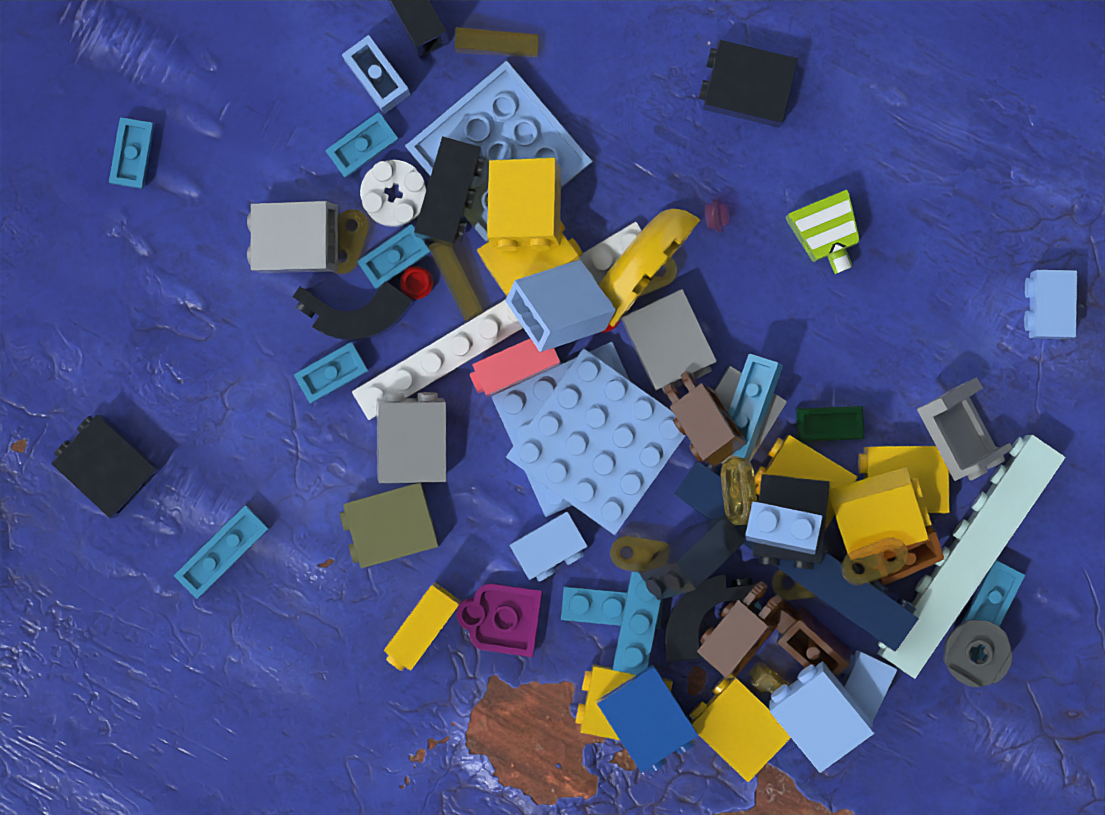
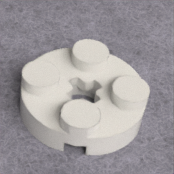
[360,160,426,227]

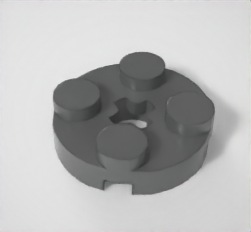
[943,620,1012,687]

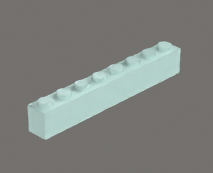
[877,435,1066,679]

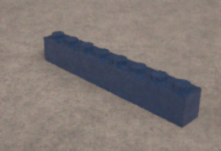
[674,461,919,652]

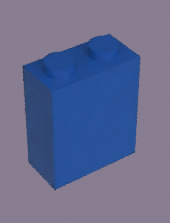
[596,664,698,773]

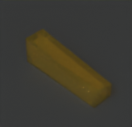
[454,27,539,57]
[428,242,484,322]

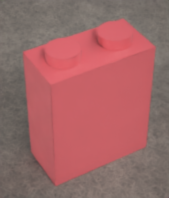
[469,338,560,397]

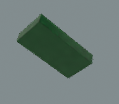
[795,406,864,442]

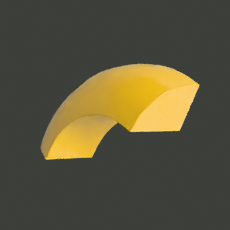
[598,209,701,327]

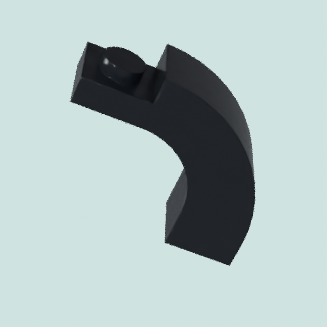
[292,281,414,341]
[664,573,762,662]

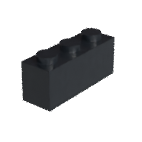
[414,136,486,248]

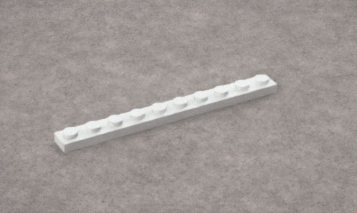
[352,222,641,421]

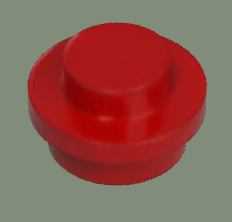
[400,266,433,300]

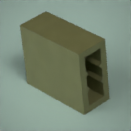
[339,482,440,569]

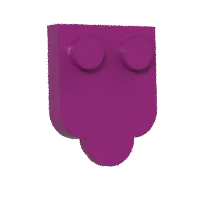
[456,584,543,658]

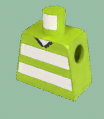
[785,190,859,274]

